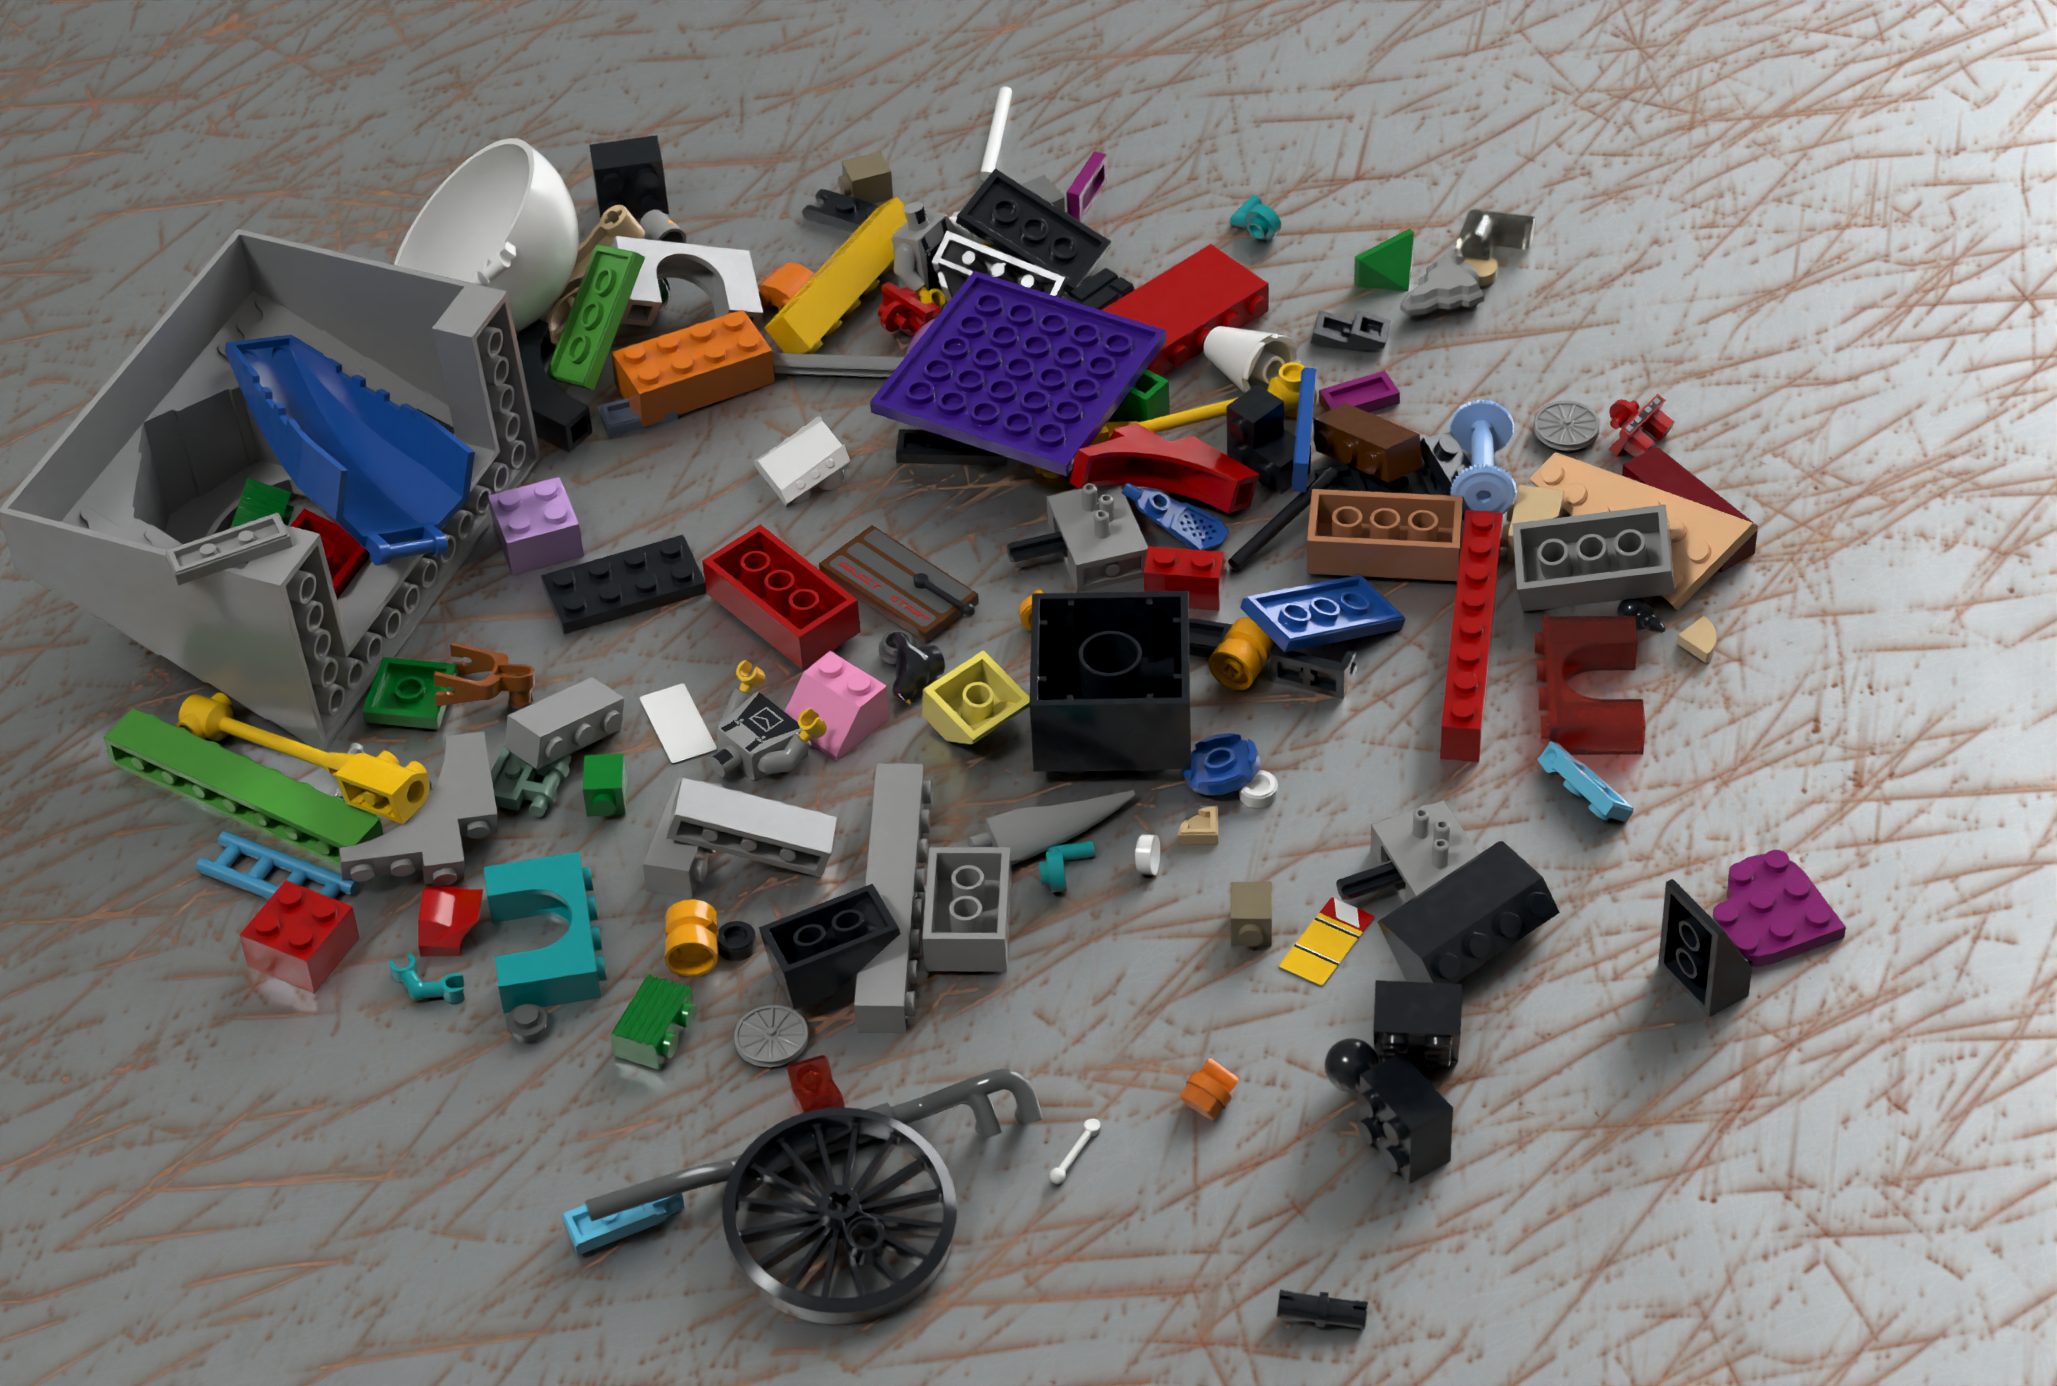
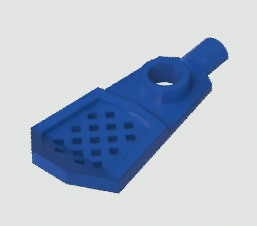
[1121,482,1229,551]

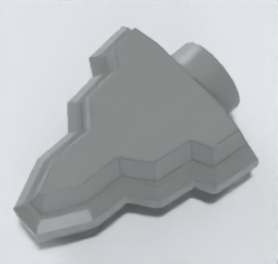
[1400,256,1484,318]

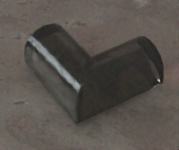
[1454,209,1536,260]

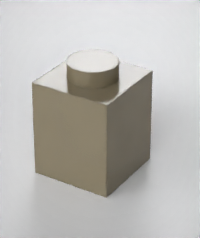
[838,151,893,203]
[1231,882,1272,947]

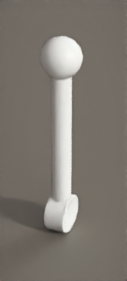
[1049,1118,1101,1184]

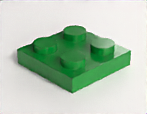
[362,657,458,729]

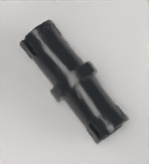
[1276,1289,1368,1330]

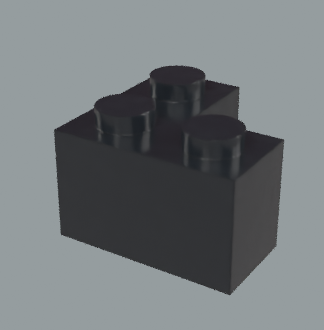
[1226,385,1311,495]

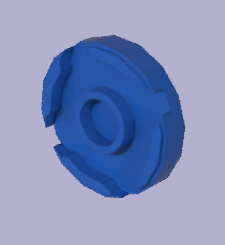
[1182,733,1261,796]

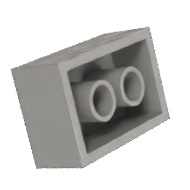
[922,847,1012,971]

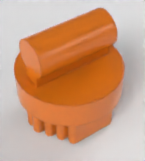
[1180,1057,1240,1120]

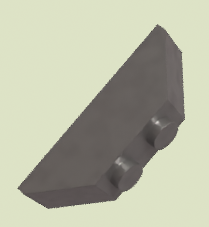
[932,231,1067,303]

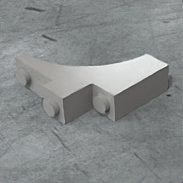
[339,731,497,886]

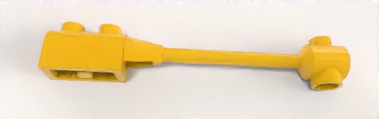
[1033,362,1317,478]
[176,692,430,824]

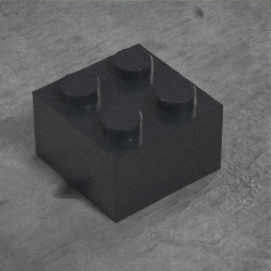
[589,135,669,219]

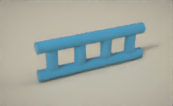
[195,831,359,899]

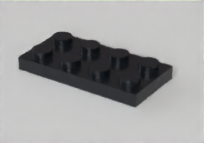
[956,168,1112,293]
[541,535,706,634]

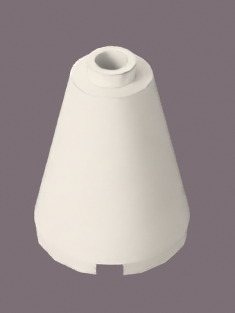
[1204,326,1301,393]

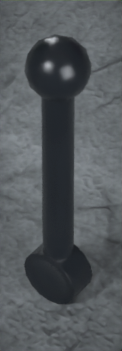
[913,573,976,618]

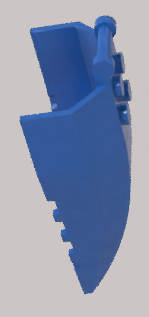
[225,335,475,566]

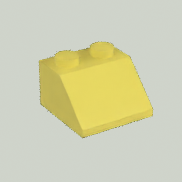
[922,650,1030,744]

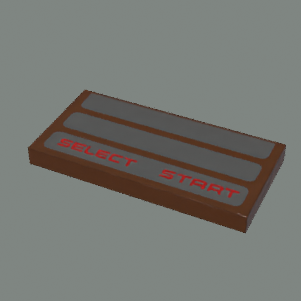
[819,525,979,643]

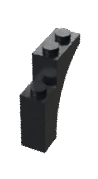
[516,319,593,453]

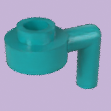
[1230,195,1281,241]
[1039,841,1095,893]

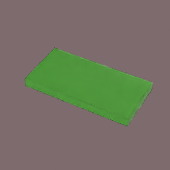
[547,244,645,390]

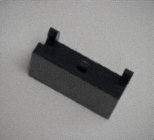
[1270,644,1357,699]

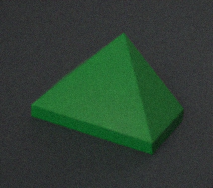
[1354,228,1414,291]

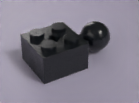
[1325,1038,1453,1184]

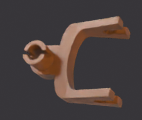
[434,642,535,708]

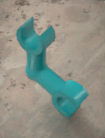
[389,953,465,1003]

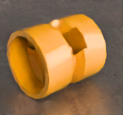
[1208,618,1276,690]
[665,899,718,977]

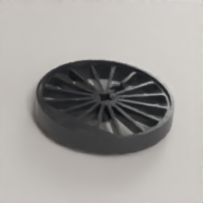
[722,1107,957,1325]

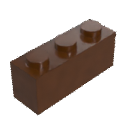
[1313,403,1422,483]

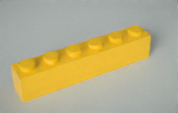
[764,196,907,354]

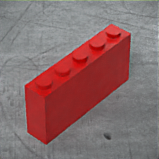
[1102,244,1269,377]

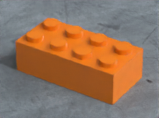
[612,310,775,427]

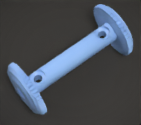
[1449,399,1517,514]

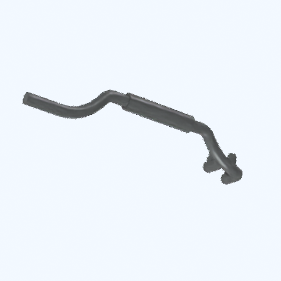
[585,1068,1044,1222]

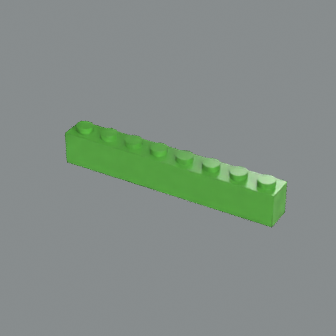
[104,708,384,868]

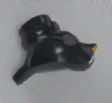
[892,632,945,705]

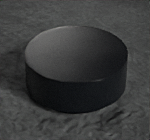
[717,921,757,961]

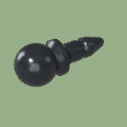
[1617,598,1666,633]

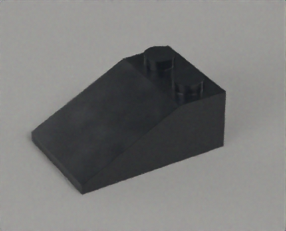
[1658,879,1752,1017]
[759,883,900,1010]

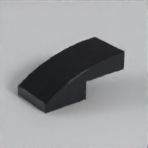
[1310,310,1391,351]

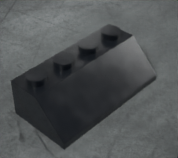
[1378,841,1560,984]

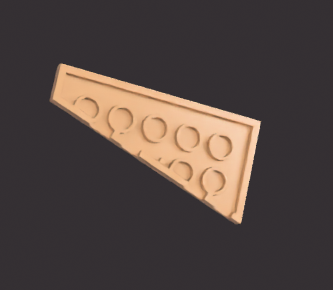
[1529,452,1758,611]

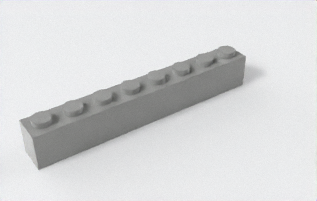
[854,764,933,1033]

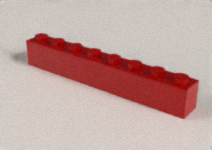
[1440,510,1503,762]

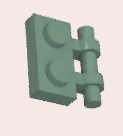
[491,745,572,817]

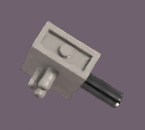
[1007,483,1148,592]
[1336,800,1479,904]

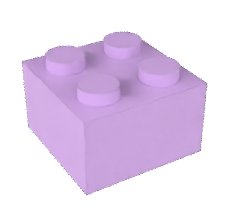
[488,477,584,576]

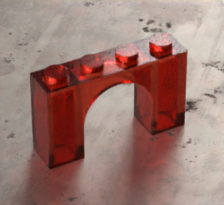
[1534,616,1646,755]

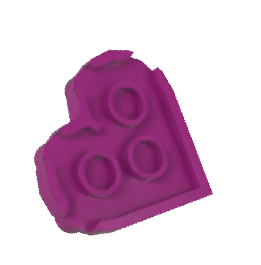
[1712,850,1846,967]

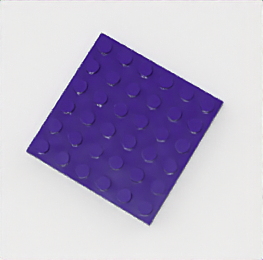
[870,271,1167,476]

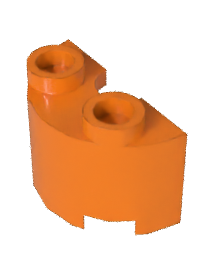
[757,262,814,311]

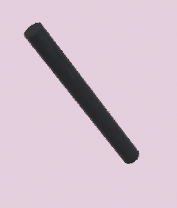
[1228,467,1339,571]

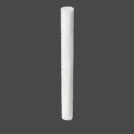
[980,87,1012,181]

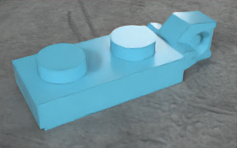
[1537,741,1634,822]
[561,1193,685,1255]

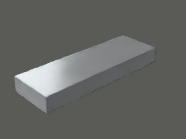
[164,513,292,585]

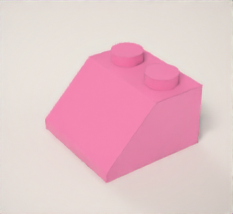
[784,651,890,761]

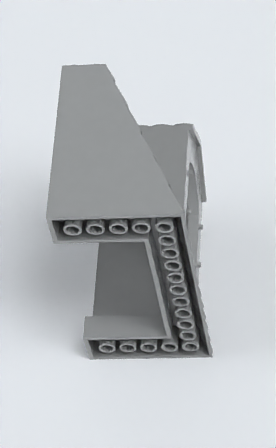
[0,229,541,751]

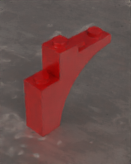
[1070,423,1260,514]

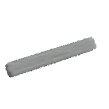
[773,353,905,378]

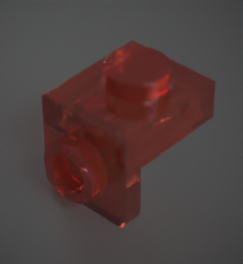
[787,1055,845,1114]

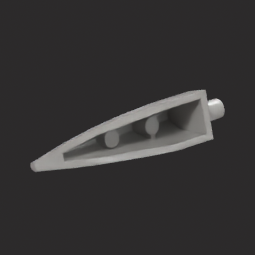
[968,790,1135,865]

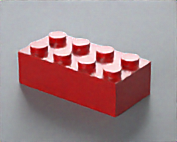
[702,524,861,670]

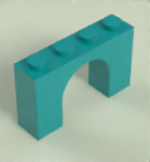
[484,852,607,1014]

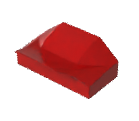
[418,886,483,957]

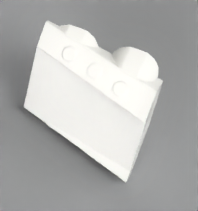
[753,415,850,506]

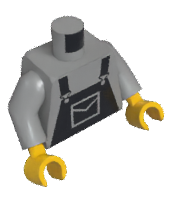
[892,202,996,307]
[710,660,827,781]

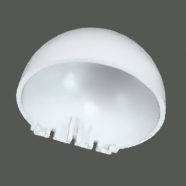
[394,138,579,332]

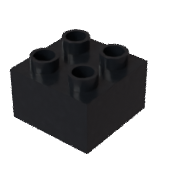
[1030,591,1191,774]

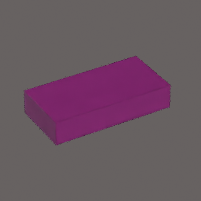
[1066,151,1107,222]
[1319,370,1400,413]

